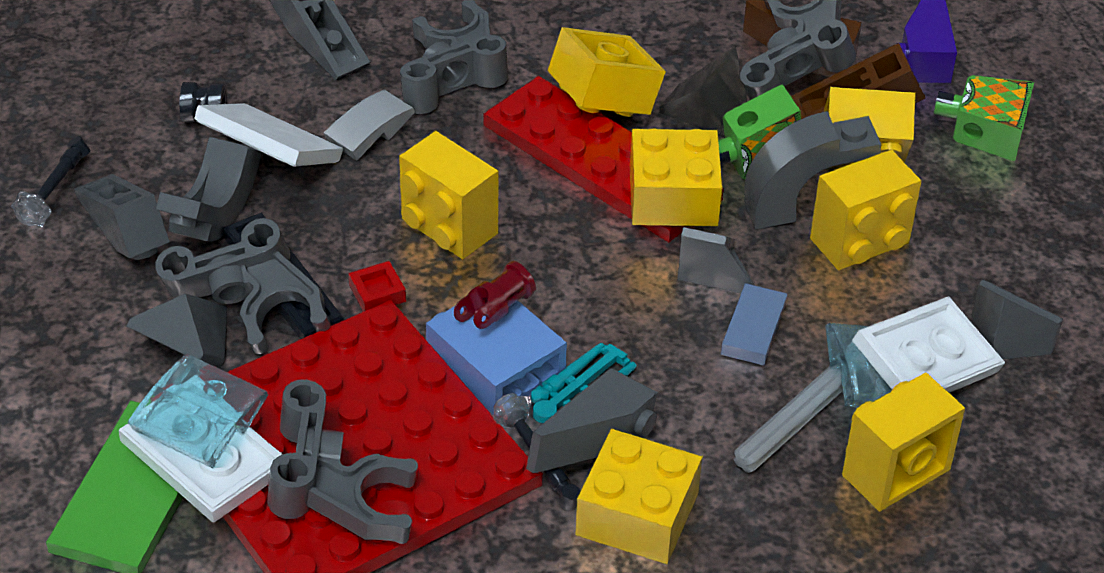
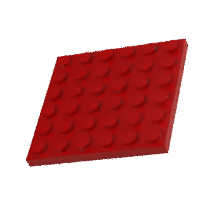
[149,300,543,573]

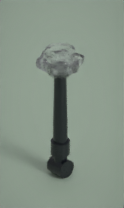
[11,136,91,227]
[493,393,581,511]

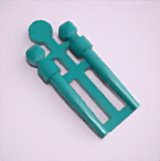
[530,343,637,423]

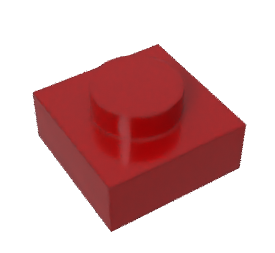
[348,261,406,312]

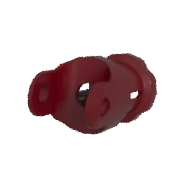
[453,261,536,329]

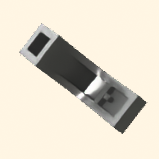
[744,111,881,230]
[156,137,262,242]

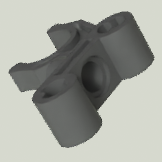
[400,0,508,114]
[740,0,856,100]
[156,218,331,354]
[267,380,418,544]

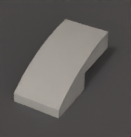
[324,90,415,161]

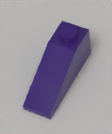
[896,0,957,83]

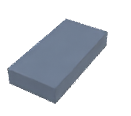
[721,283,788,365]

